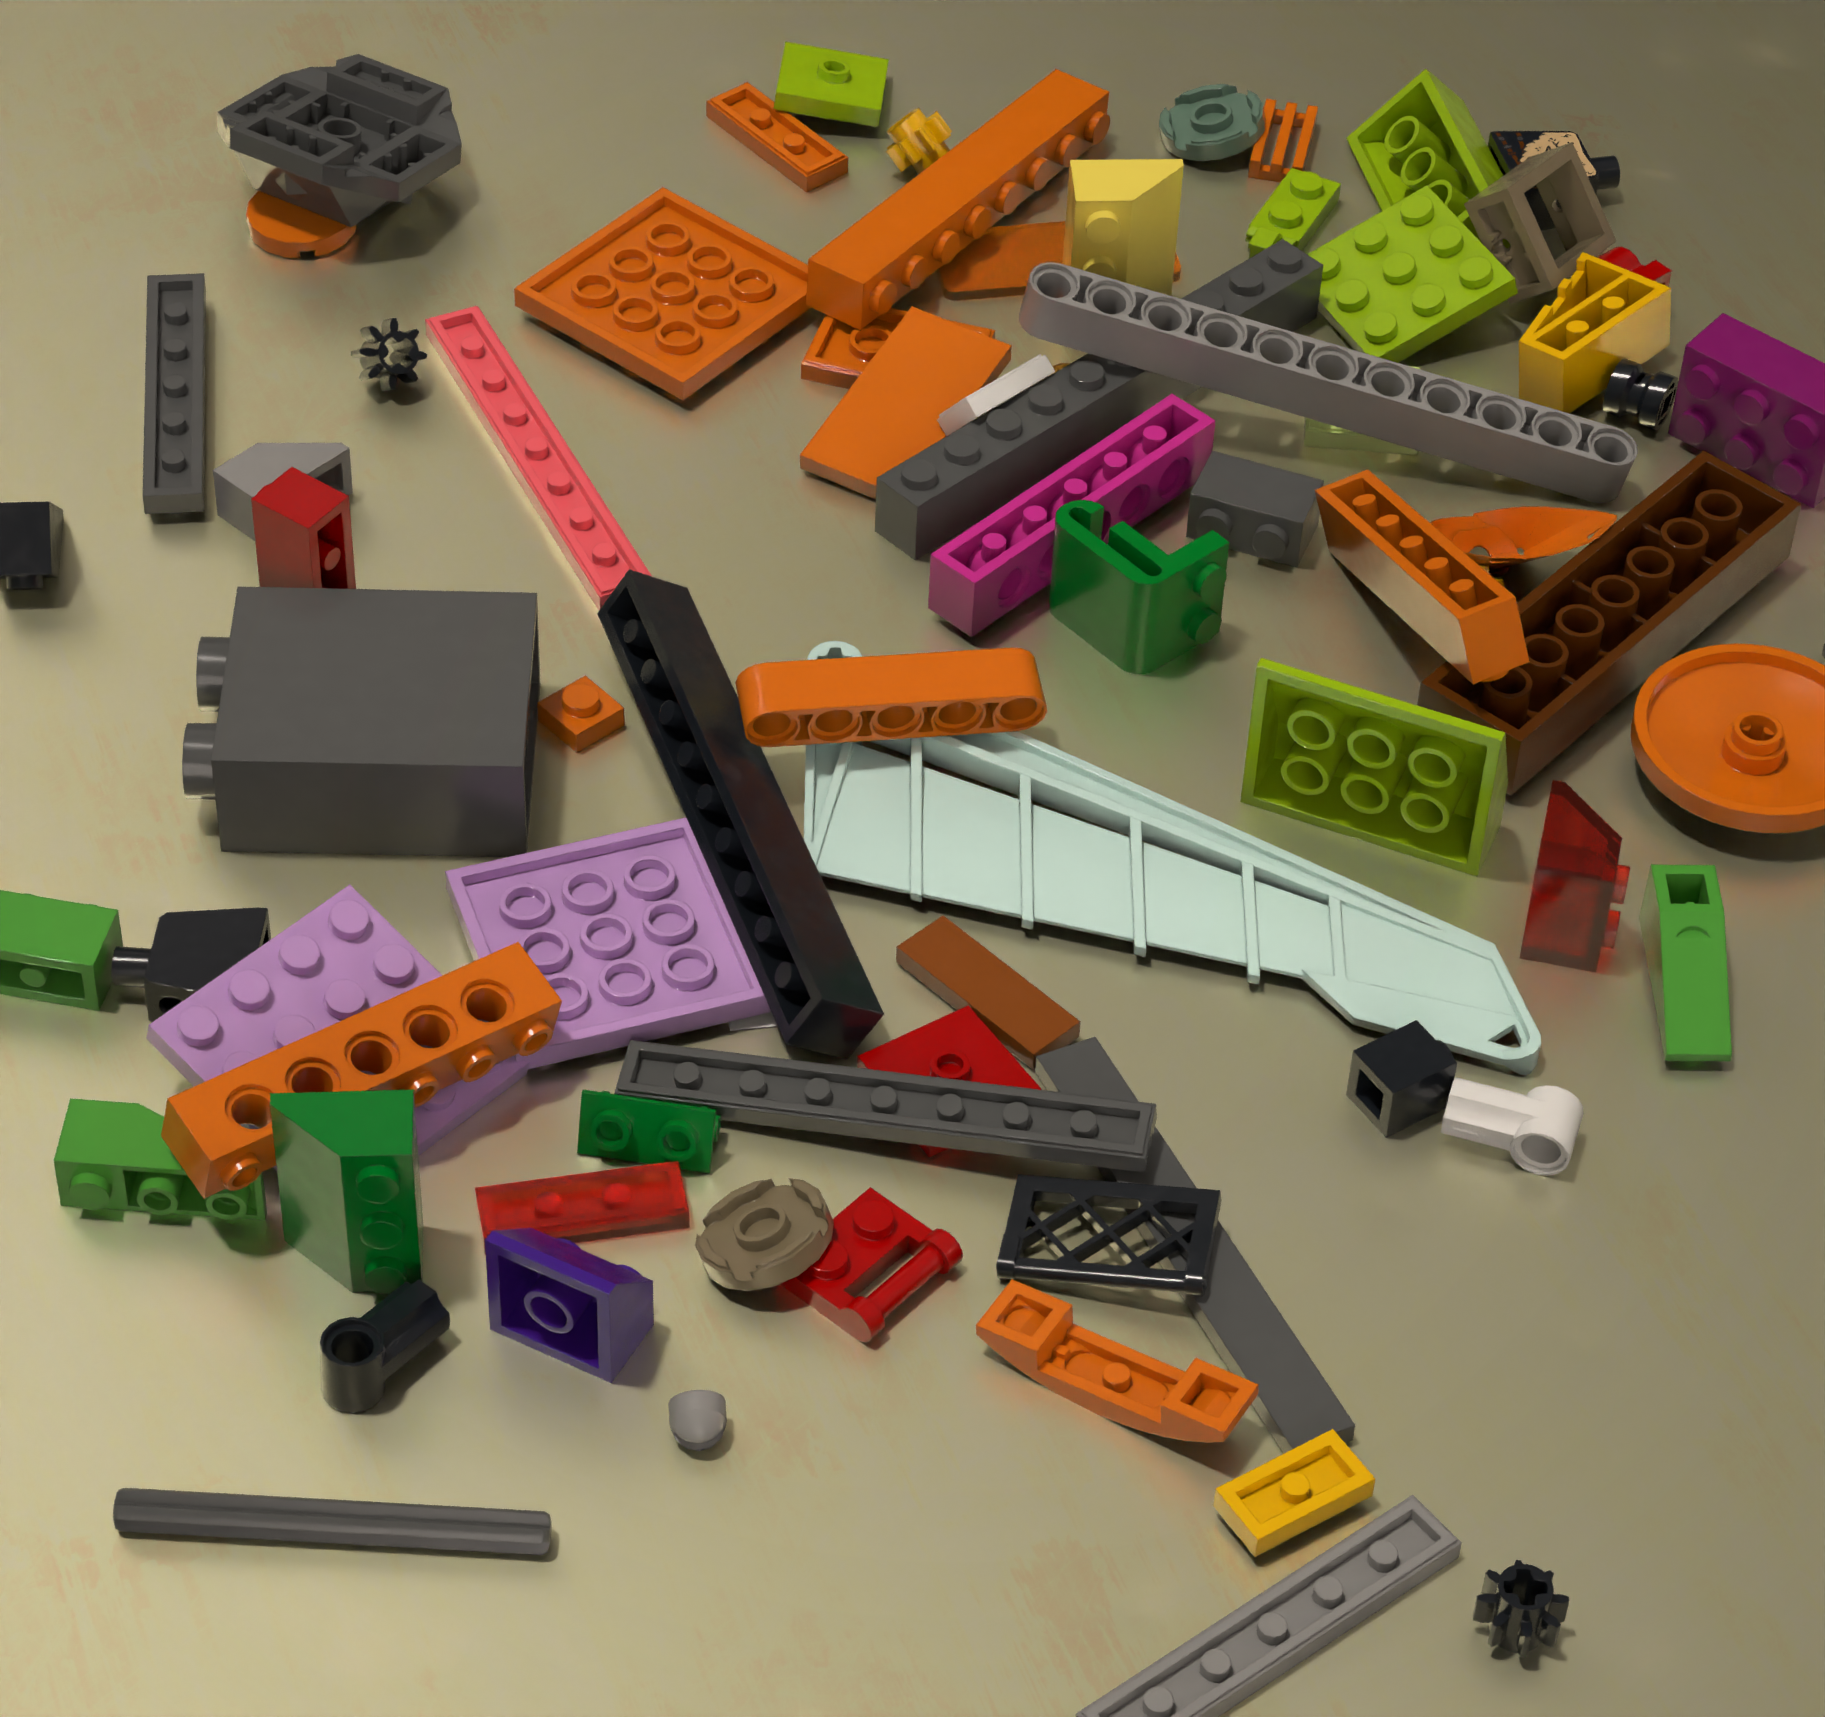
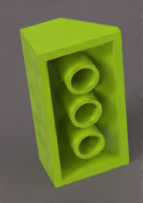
[1346,69,1510,248]

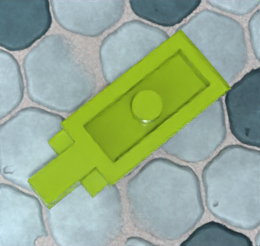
[1245,168,1341,258]

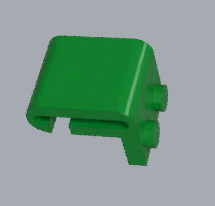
[1049,500,1229,674]

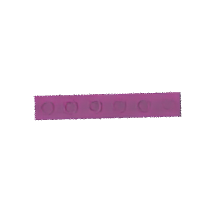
[928,394,1216,637]

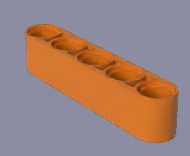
[735,648,1047,747]

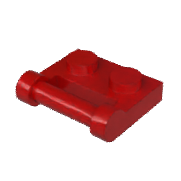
[780,1187,963,1343]

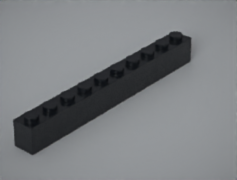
[597,569,884,1059]

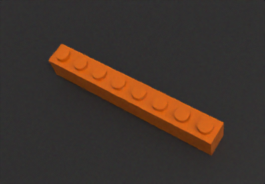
[806,69,1110,330]

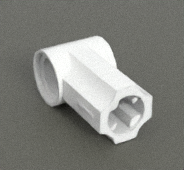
[1441,1077,1584,1176]

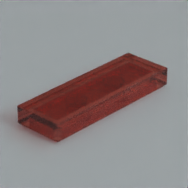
[475,1161,690,1255]

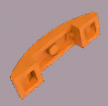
[976,1279,1259,1443]

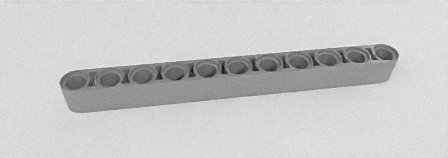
[1019,262,1638,503]

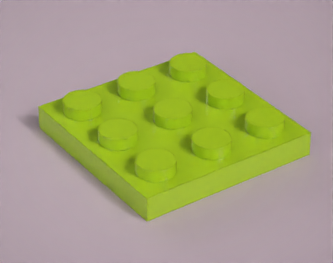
[1307,185,1518,363]

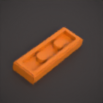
[706,82,849,192]

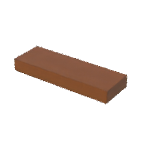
[896,915,1081,1070]

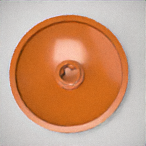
[1630,644,1825,833]

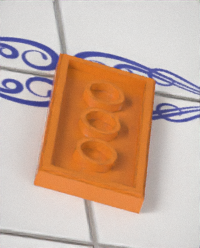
[800,306,1012,499]

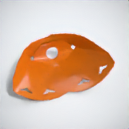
[1430,506,1617,577]

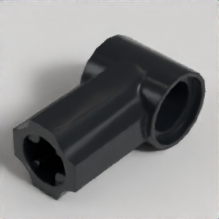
[320,1279,450,1413]

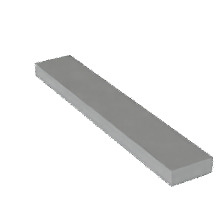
[1076,1495,1462,1717]

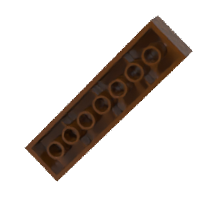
[1417,450,1801,795]

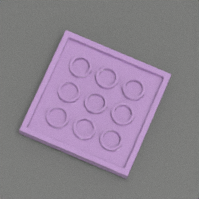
[445,817,771,1070]
[146,885,530,1171]

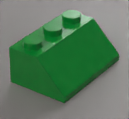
[270,1089,423,1294]

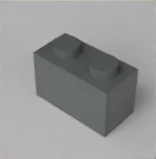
[1186,451,1324,568]

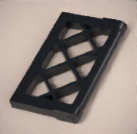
[996,1174,1222,1296]

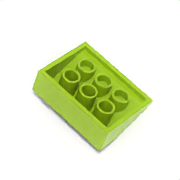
[1240,658,1508,877]

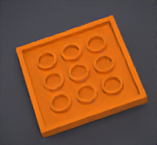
[514,187,811,400]

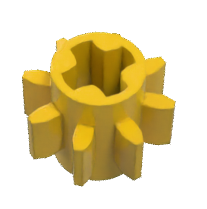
[886,108,952,174]

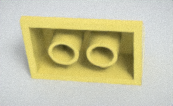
[1063,159,1184,296]

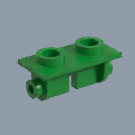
[577,1089,721,1173]

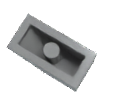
[213,443,353,541]

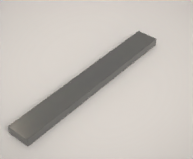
[1035,1037,1355,1453]
[614,1040,1157,1173]

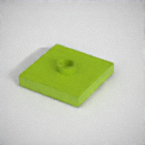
[773,41,889,127]

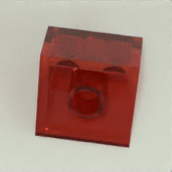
[1519,780,1630,973]

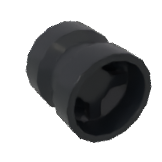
[1603,358,1678,431]

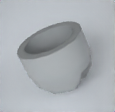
[668,1390,727,1451]

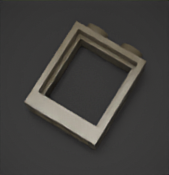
[1464,142,1616,304]

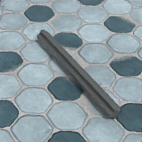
[113,1488,552,1555]

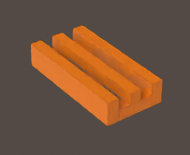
[1248,99,1318,182]

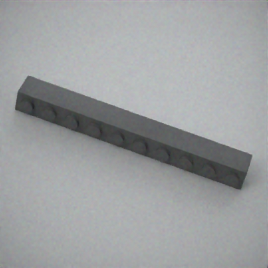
[875,239,1323,560]

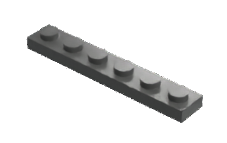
[143,273,206,514]

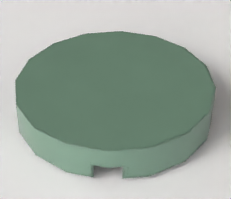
[1159,84,1266,161]

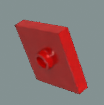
[857,1005,1042,1158]

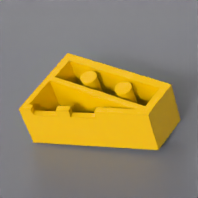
[1519,252,1671,414]

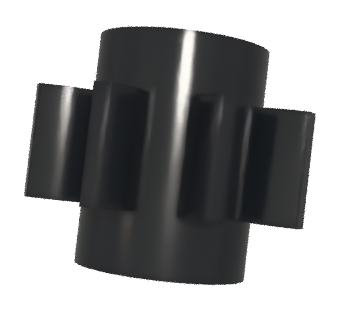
[351,318,427,391]
[1473,1560,1569,1657]

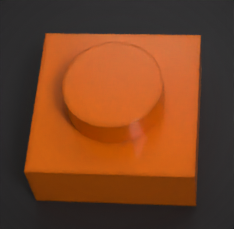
[537,675,625,753]

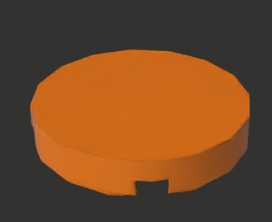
[246,191,356,258]

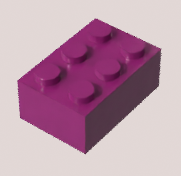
[1668,313,1825,509]

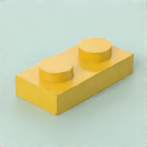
[1213,1429,1375,1557]

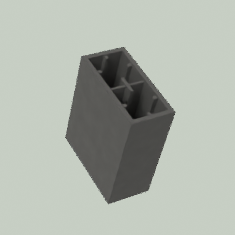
[182,587,541,857]

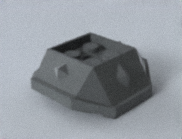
[217,54,462,227]

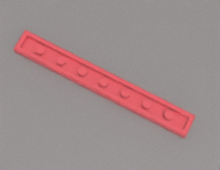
[425,306,651,610]

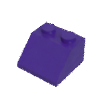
[485,1228,654,1384]

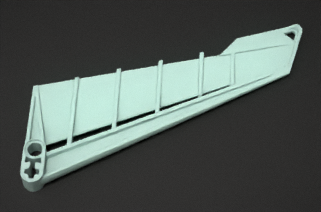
[804,641,1541,1075]

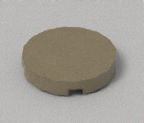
[695,1178,834,1291]

